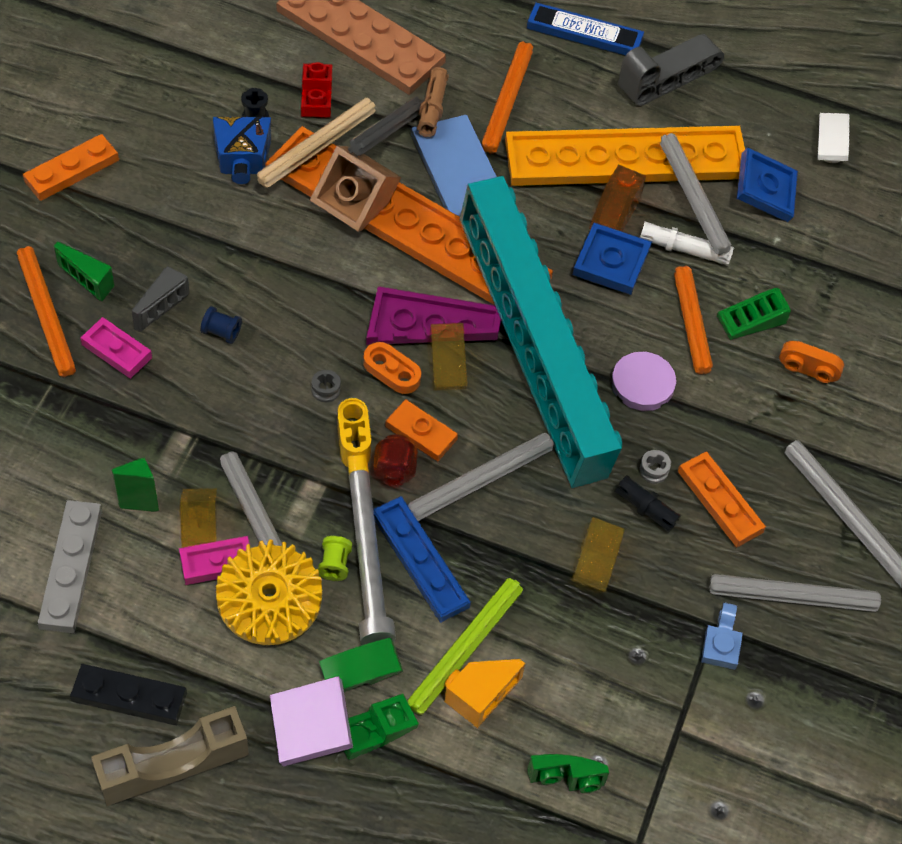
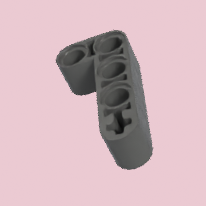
[618,34,724,106]

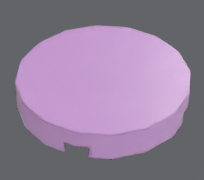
[611,352,676,411]

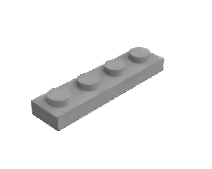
[38,500,102,633]

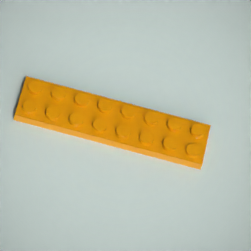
[505,126,745,186]

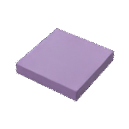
[270,676,353,767]

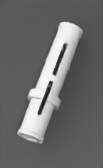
[640,221,734,266]

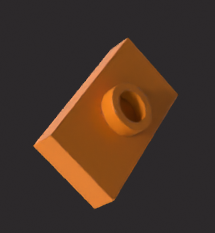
[385,399,458,462]

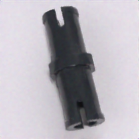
[615,475,681,533]

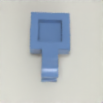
[701,602,743,670]

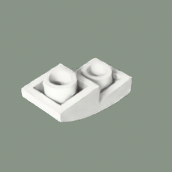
[818,113,849,163]

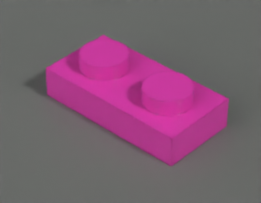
[80,317,152,379]
[179,536,249,585]

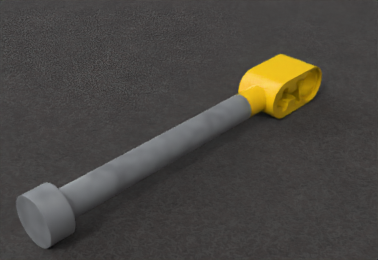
[338,398,396,645]

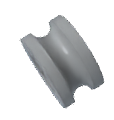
[639,450,671,483]

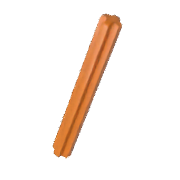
[482,41,533,154]
[17,246,76,377]

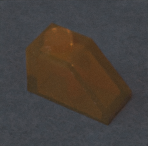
[589,164,646,232]

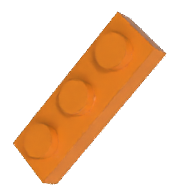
[23,134,119,201]
[678,451,766,548]

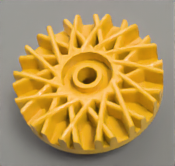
[216,539,322,645]

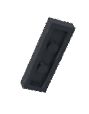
[70,664,187,726]

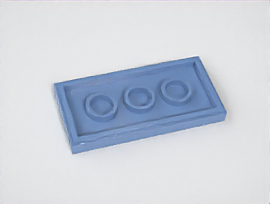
[411,115,497,217]

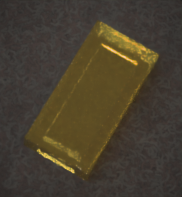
[430,323,467,390]

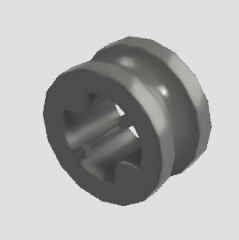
[311,370,341,403]

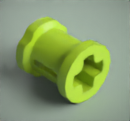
[317,536,352,581]

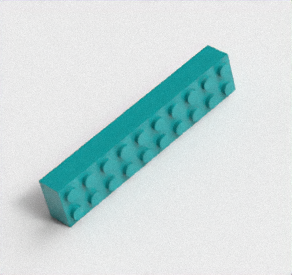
[459,176,623,488]

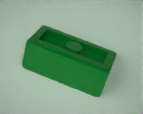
[112,457,159,512]

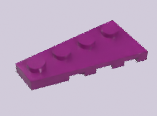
[366,286,501,345]

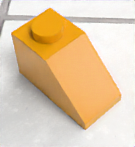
[444,659,525,728]

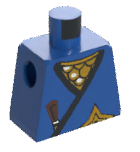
[213,117,271,184]

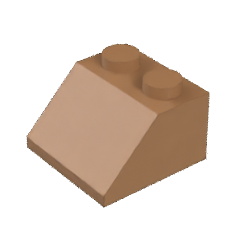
[310,146,401,231]

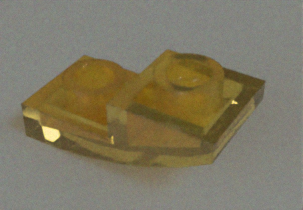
[571,517,624,592]

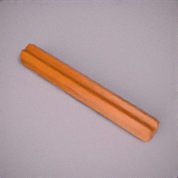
[674,266,713,375]

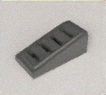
[132,266,189,332]

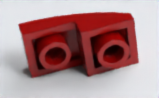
[301,62,333,118]

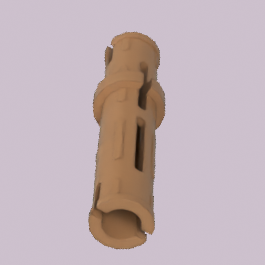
[417,67,449,137]

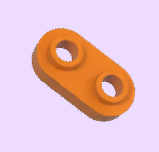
[779,341,844,383]
[363,342,421,394]

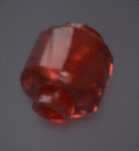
[373,434,418,487]

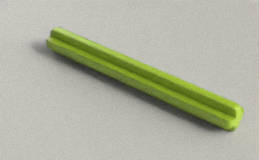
[407,578,523,715]

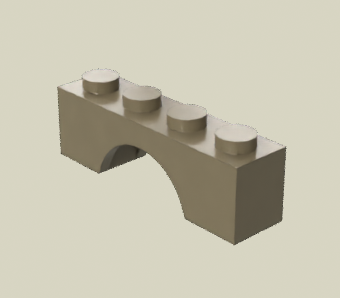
[91,706,249,806]

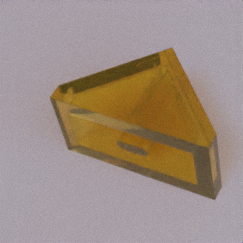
[180,488,217,548]

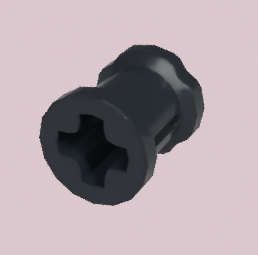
[241,88,269,117]

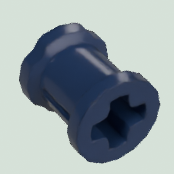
[200,306,242,344]

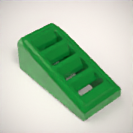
[54,242,115,301]
[717,287,791,340]

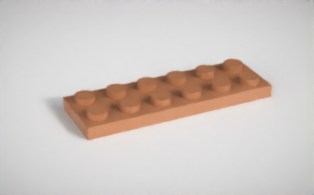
[276,0,446,95]

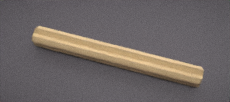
[257,98,376,188]

